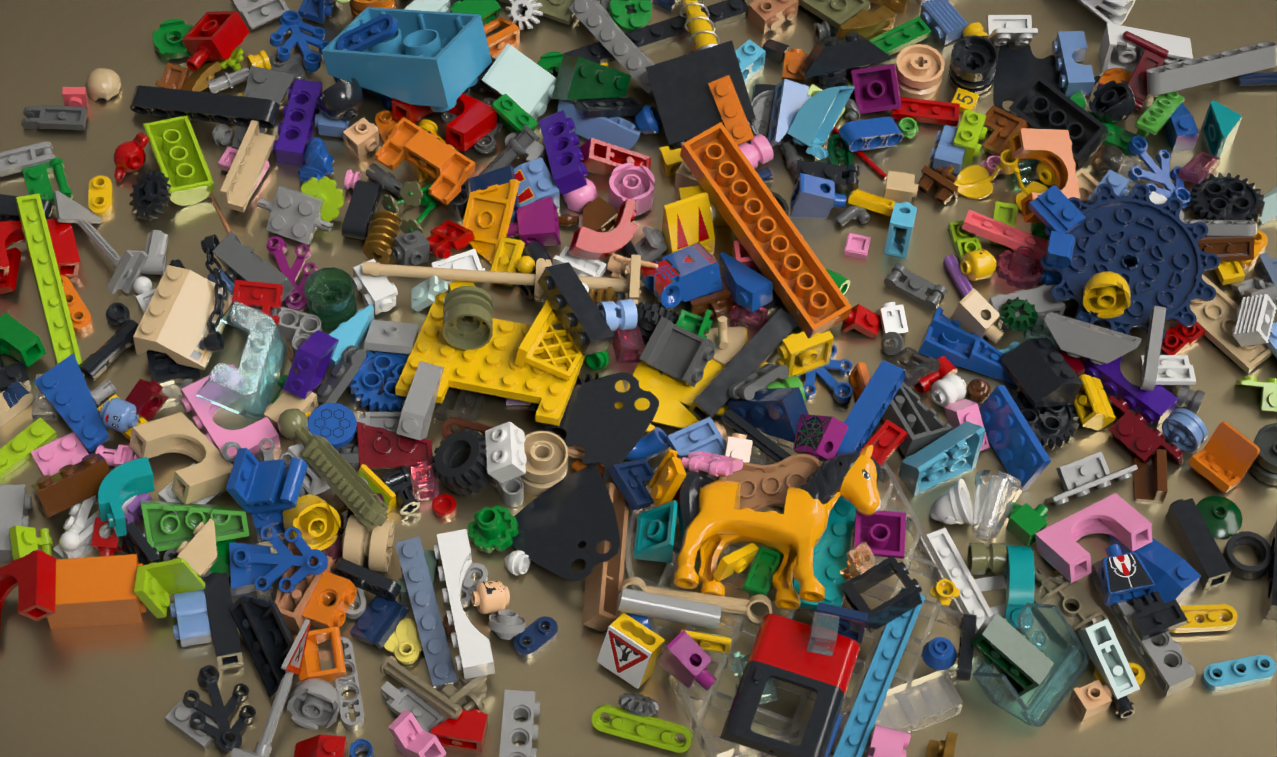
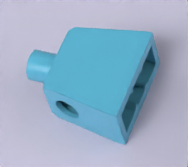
[884,202,917,259]

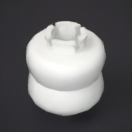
[931,373,966,407]

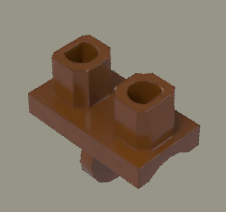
[918,165,960,205]
[689,289,732,322]

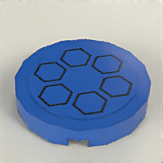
[308,403,357,449]

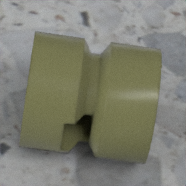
[967,543,1007,575]

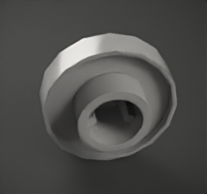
[488,609,526,640]

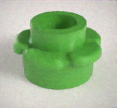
[897,117,919,138]

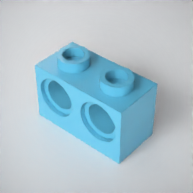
[735,39,766,84]

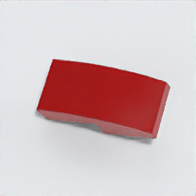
[1161,322,1205,355]

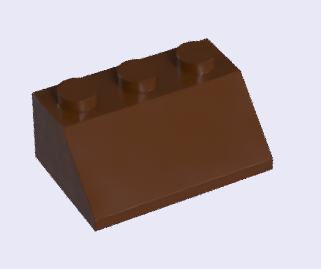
[31,453,111,518]

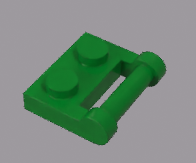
[22,158,73,205]

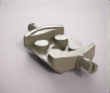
[1033,567,1108,648]

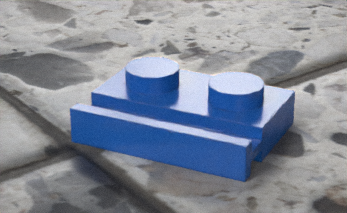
[1028,185,1085,234]

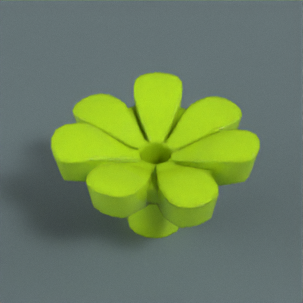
[218,47,244,72]

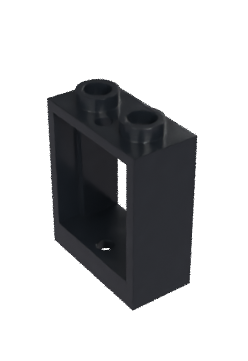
[841,555,922,633]

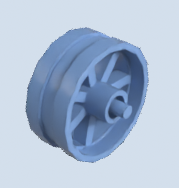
[1161,408,1208,453]

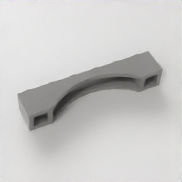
[569,0,655,96]

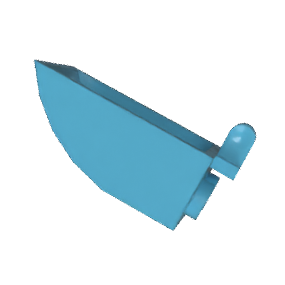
[787,86,855,159]

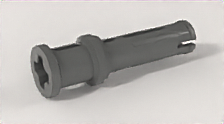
[479,124,540,175]

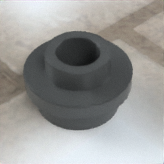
[881,332,904,355]

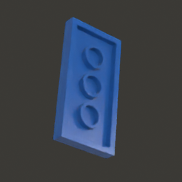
[979,385,1051,491]

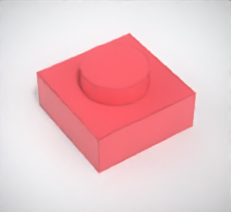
[62,87,88,108]

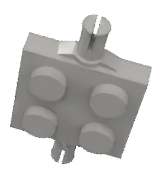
[257,186,333,245]

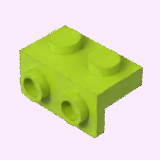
[953,109,988,165]

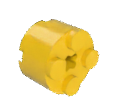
[283,494,341,551]

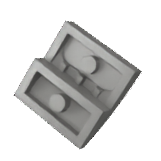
[231,0,289,30]

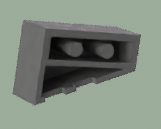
[212,231,295,302]
[882,382,953,456]

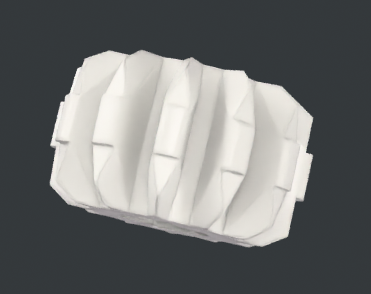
[506,0,543,30]

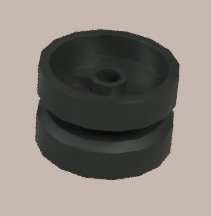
[1249,423,1277,485]

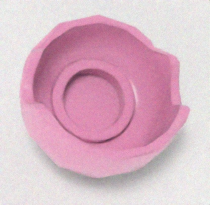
[562,178,597,212]

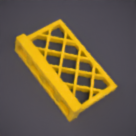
[514,299,583,381]

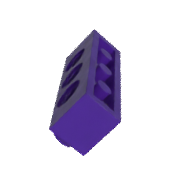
[273,79,323,166]
[538,110,588,195]

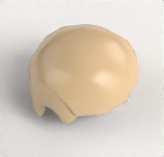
[85,68,121,101]

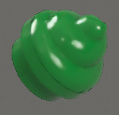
[585,350,609,370]

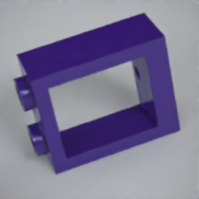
[283,330,339,400]

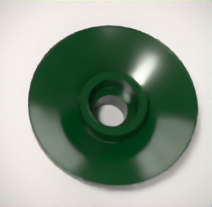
[1196,496,1243,539]

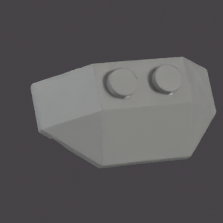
[1045,312,1142,365]

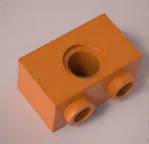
[302,571,358,629]

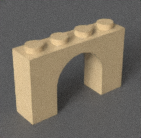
[129,412,233,505]

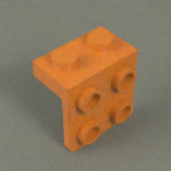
[1188,421,1260,493]

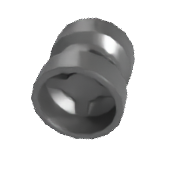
[1176,385,1205,414]

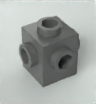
[392,230,430,266]

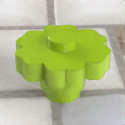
[301,176,344,222]

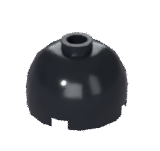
[317,78,363,121]
[1089,80,1135,124]

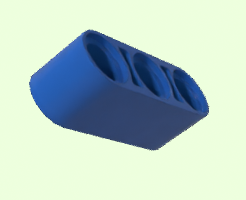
[839,117,903,152]

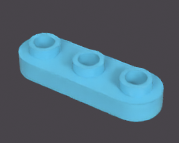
[1202,655,1276,691]

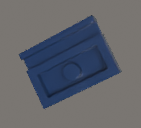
[349,596,409,649]

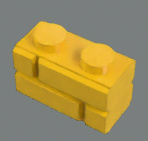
[1074,374,1116,431]

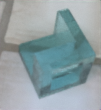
[807,612,839,656]

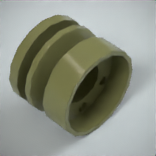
[443,286,493,350]

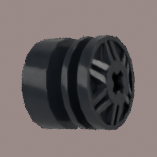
[948,35,998,94]

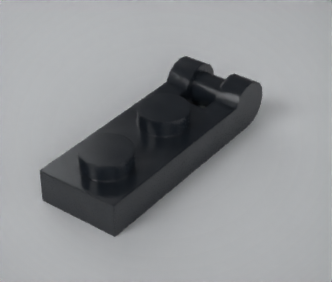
[795,160,860,191]

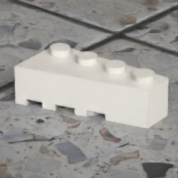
[1099,23,1193,72]

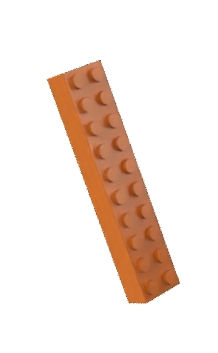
[680,122,852,339]

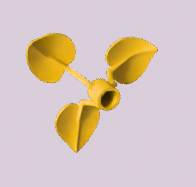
[952,148,1048,213]

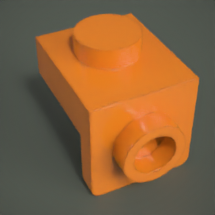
[782,48,807,81]

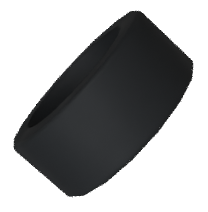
[1223,531,1273,580]

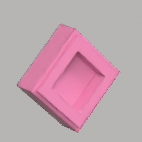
[844,233,871,260]

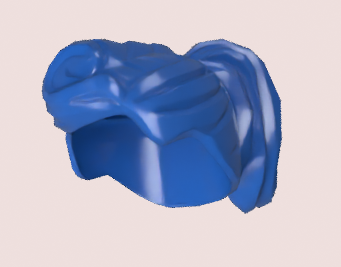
[298,137,334,183]

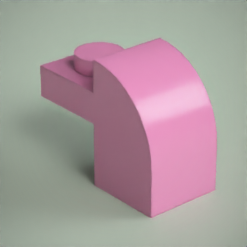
[388,710,447,757]

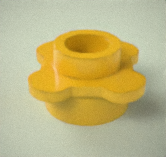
[930,578,960,606]

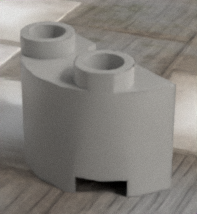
[1231,276,1277,306]

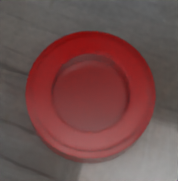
[432,494,457,519]

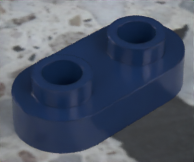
[514,616,558,659]

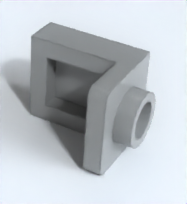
[634,226,668,262]

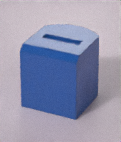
[1044,230,1075,268]

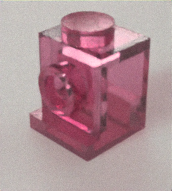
[410,461,439,502]

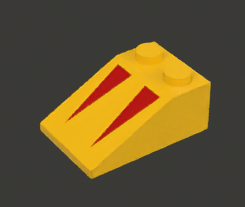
[662,192,715,256]

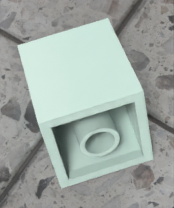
[482,44,557,120]

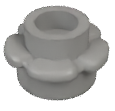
[212,124,233,145]

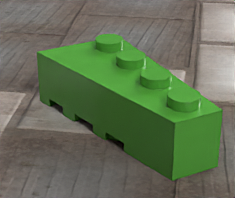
[141,500,250,552]

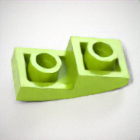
[948,220,982,262]

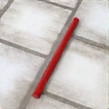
[832,126,887,180]

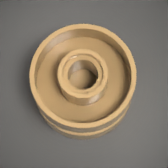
[520,431,568,496]
[342,515,394,572]

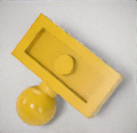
[490,237,535,287]

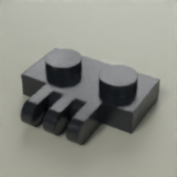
[1130,591,1188,641]

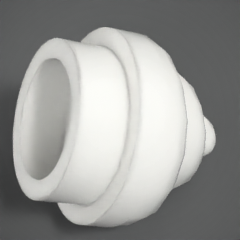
[504,550,530,575]

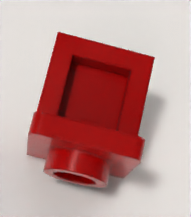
[841,304,880,339]

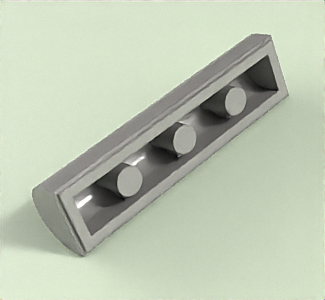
[616,588,722,630]

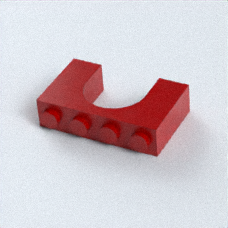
[392,93,497,152]
[0,218,81,281]
[0,550,56,630]

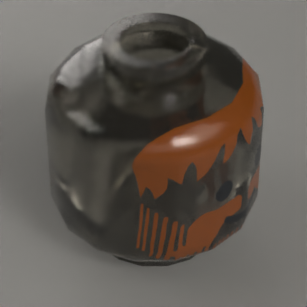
[1091,145,1125,178]

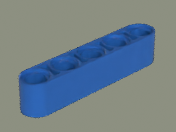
[835,360,906,456]

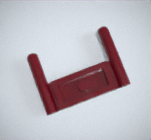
[1097,31,1169,111]

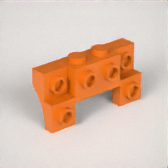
[375,117,475,205]

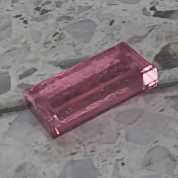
[1178,152,1221,184]

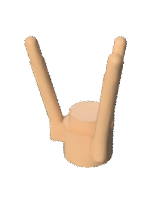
[607,253,658,295]

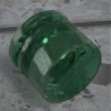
[304,267,357,331]

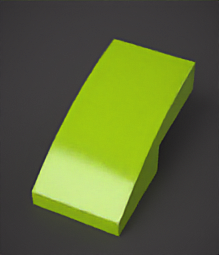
[989,201,1018,247]

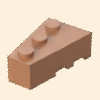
[275,543,334,633]

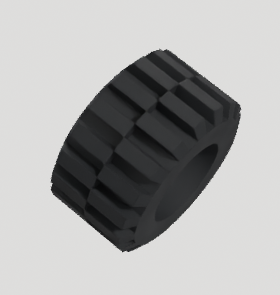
[432,428,494,496]

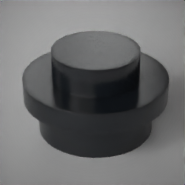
[106,303,130,325]

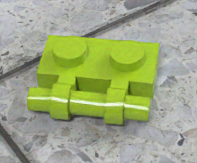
[9,525,53,560]

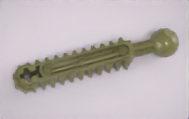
[277,408,389,529]

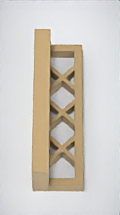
[220,120,275,212]

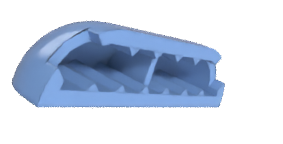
[558,100,640,150]

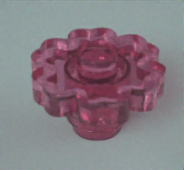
[995,246,1043,289]

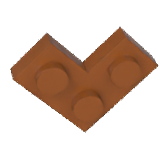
[982,105,1028,156]

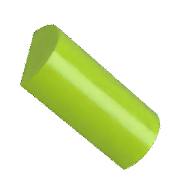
[143,115,214,206]

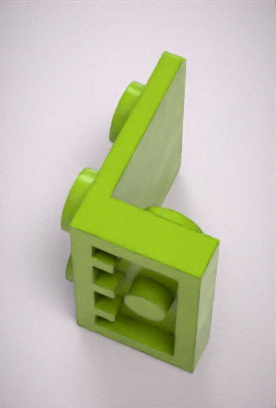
[134,558,205,619]

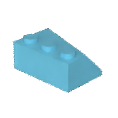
[899,421,986,497]

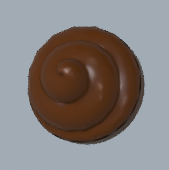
[967,379,991,402]

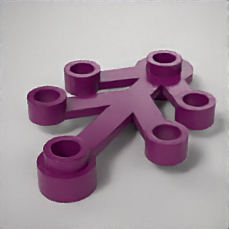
[266,236,319,311]

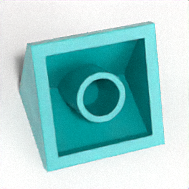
[1201,101,1242,164]
[633,500,678,563]

